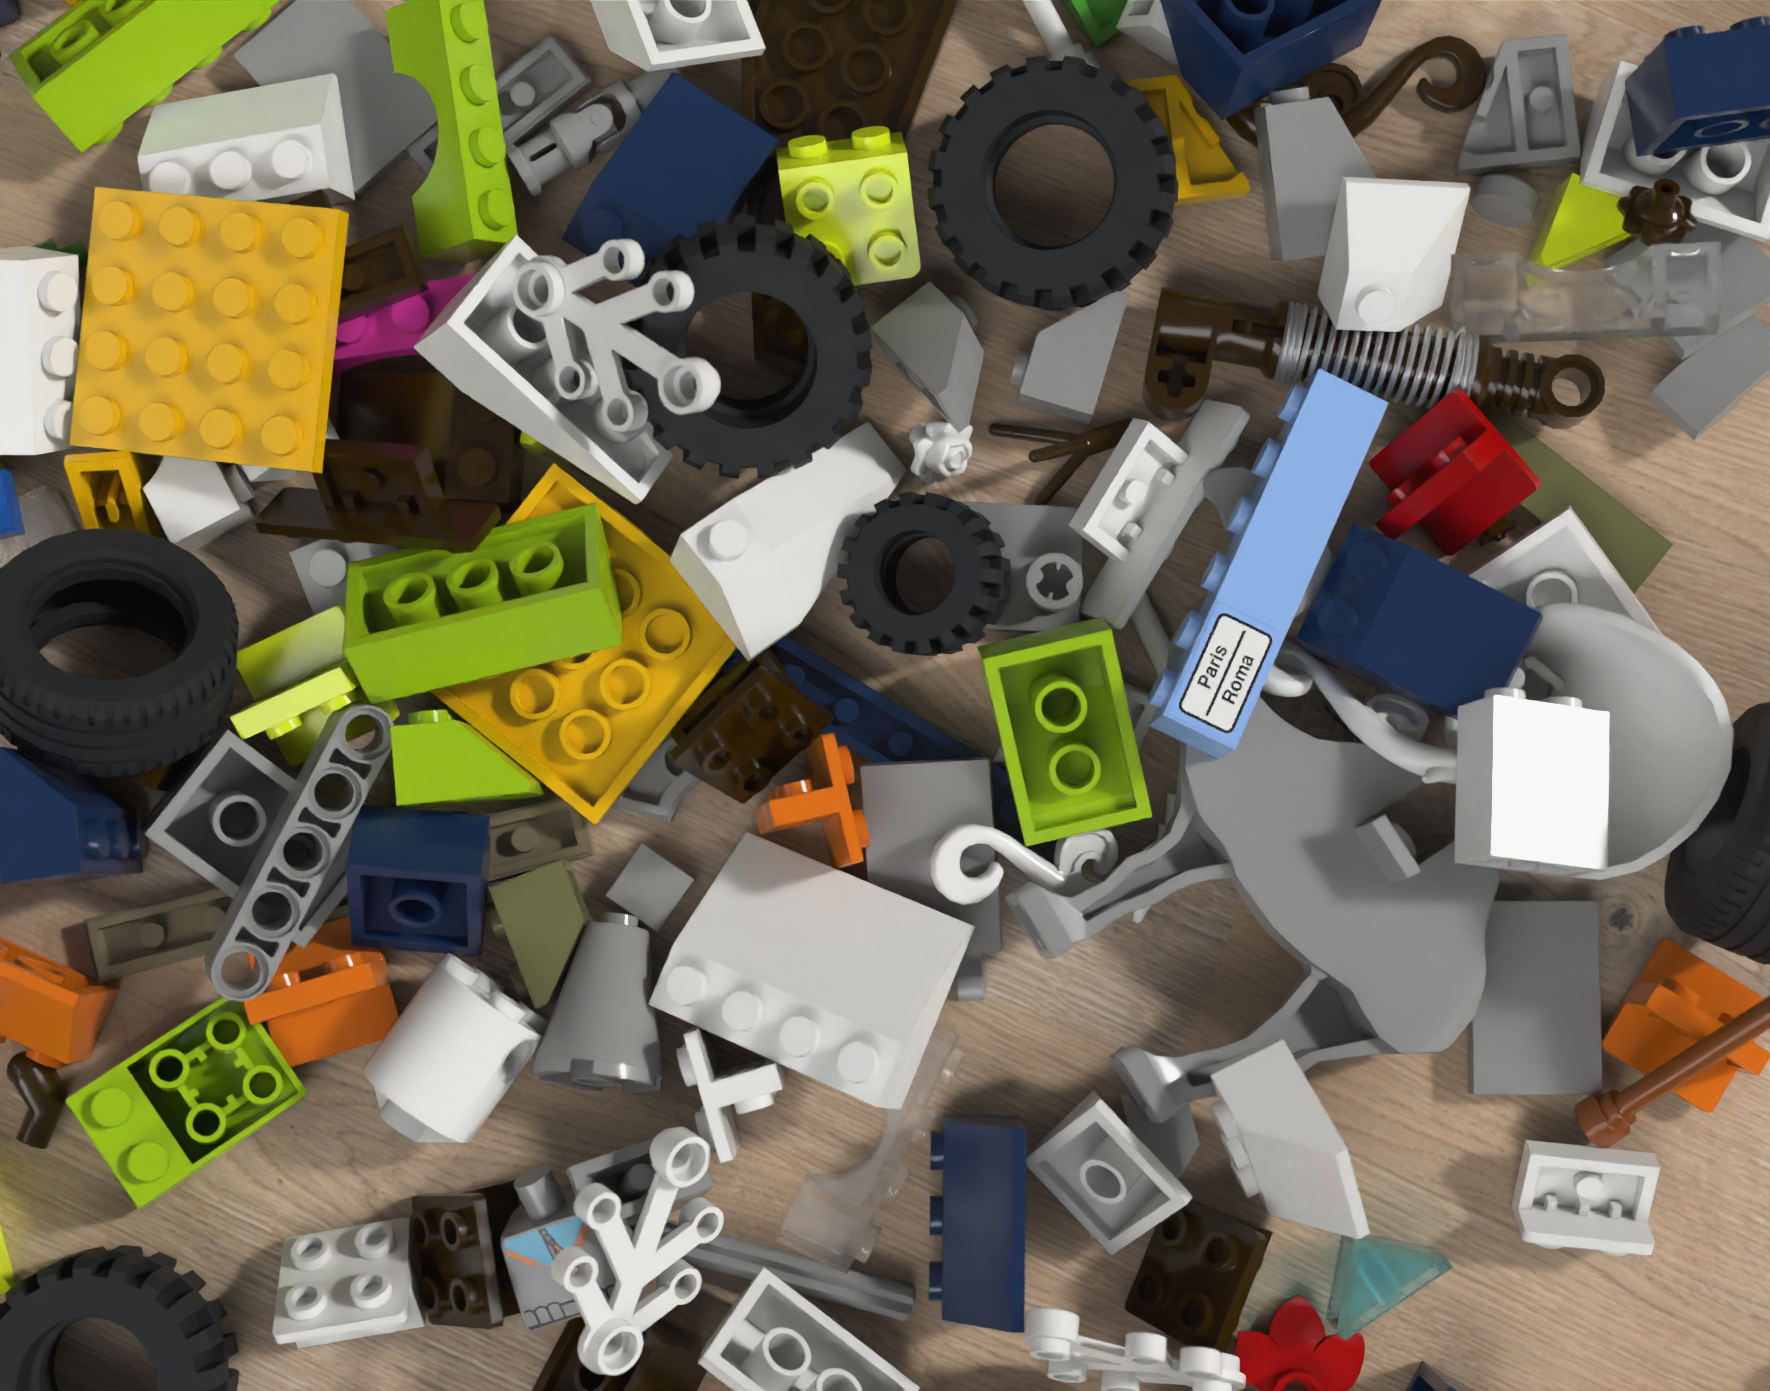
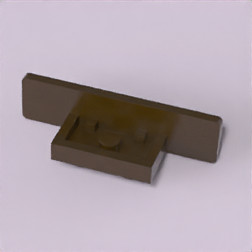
[254,438,502,553]

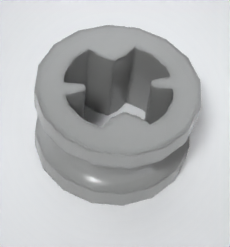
[1025,552,1083,613]

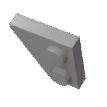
[1454,34,1581,177]

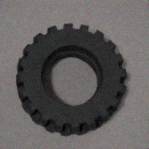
[927,55,1179,310]
[622,216,873,479]
[0,1245,239,1391]

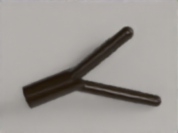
[989,416,1132,506]

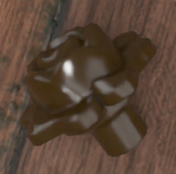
[1617,178,1698,247]

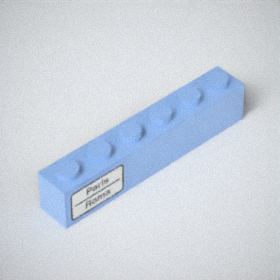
[1148,368,1389,759]

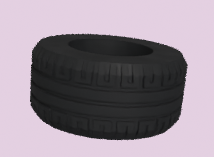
[1664,702,1770,965]

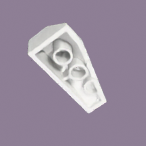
[413,235,673,505]
[669,422,907,662]

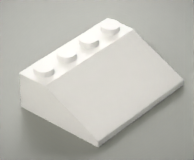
[648,832,975,1110]

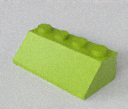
[8,0,281,153]
[343,503,623,705]

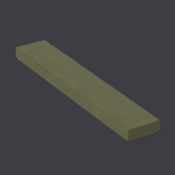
[1368,391,1673,594]

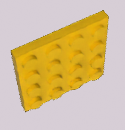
[69,187,349,474]
[430,463,738,825]

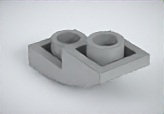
[1647,314,1770,440]

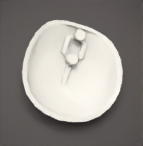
[1444,603,1734,880]

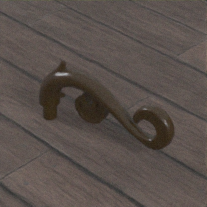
[1226,35,1486,148]

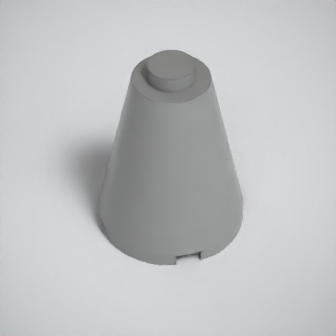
[532,912,663,1094]

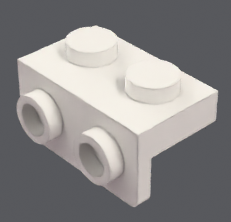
[1511,1140,1661,1256]

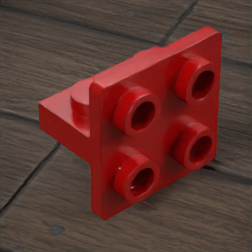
[1369,388,1541,556]

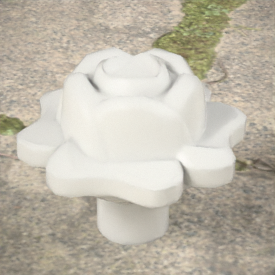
[909,419,973,485]

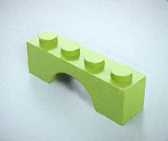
[385,0,518,264]

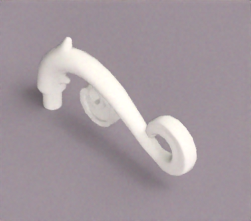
[1262,640,1457,785]
[930,792,1176,923]

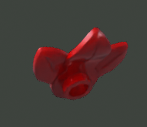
[1235,1294,1365,1391]

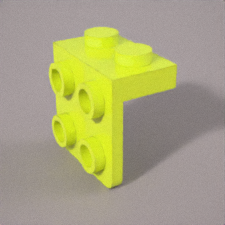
[776,126,921,286]

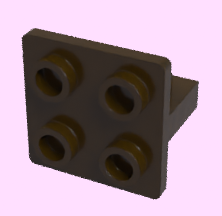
[669,648,833,803]
[410,1180,521,1329]
[1125,1198,1273,1354]

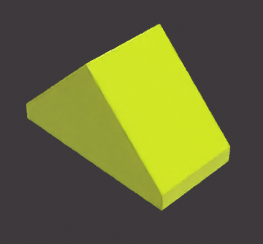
[1525,173,1632,281]

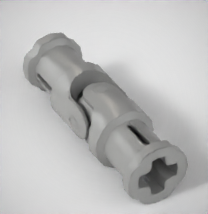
[506,68,682,198]

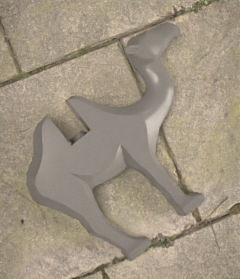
[1005,467,1500,1124]

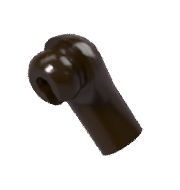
[6,1051,68,1149]

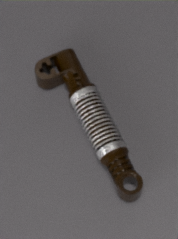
[1143,287,1605,429]

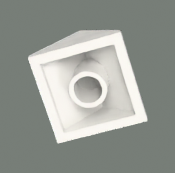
[1026,1090,1193,1255]

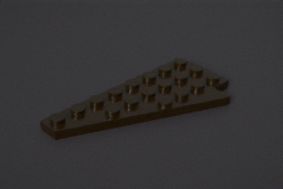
[741,0,960,378]

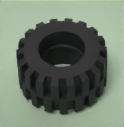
[837,492,1011,656]

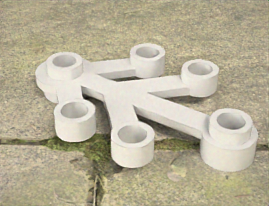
[512,239,721,432]
[551,1127,724,1376]
[1024,1308,1246,1391]

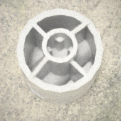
[362,953,550,1144]

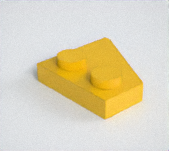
[1124,75,1250,206]

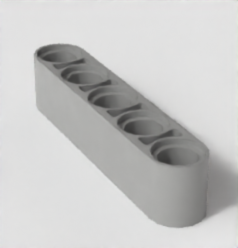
[204,701,394,1002]

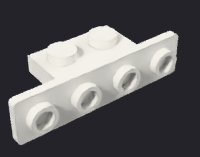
[1068,399,1250,629]

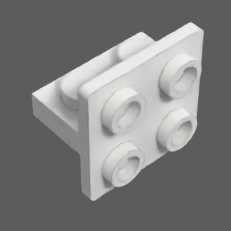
[676,1025,788,1163]
[272,1217,426,1348]

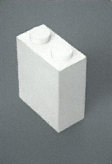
[1454,688,1609,877]

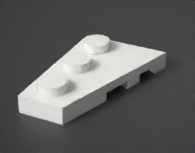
[1466,505,1663,635]

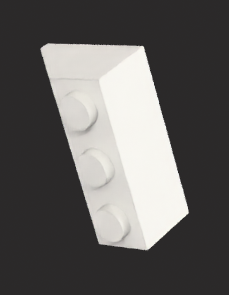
[1580,61,1770,243]
[137,73,355,205]
[0,246,81,455]
[1209,1039,1370,1239]
[698,1267,920,1391]

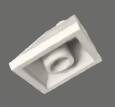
[590,0,766,72]
[1317,177,1471,332]

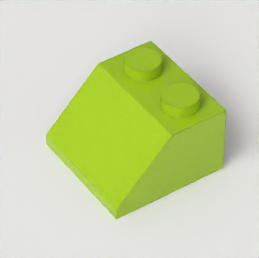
[390,710,547,809]

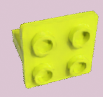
[230,604,400,766]

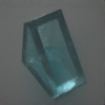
[1326,1234,1453,1341]

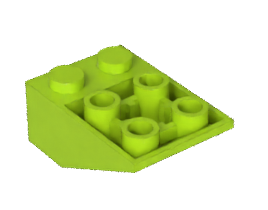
[65,996,308,1212]

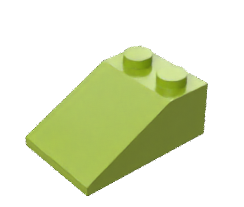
[977,617,1152,847]

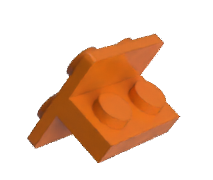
[754,733,870,869]
[243,916,401,1067]
[1602,939,1770,1113]

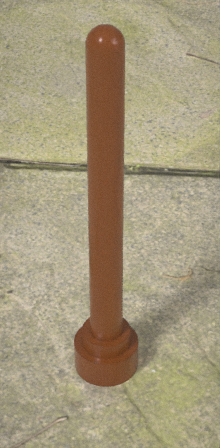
[1574,996,1770,1148]

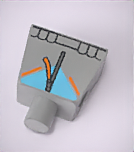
[501,1165,644,1333]

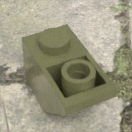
[485,859,592,1009]

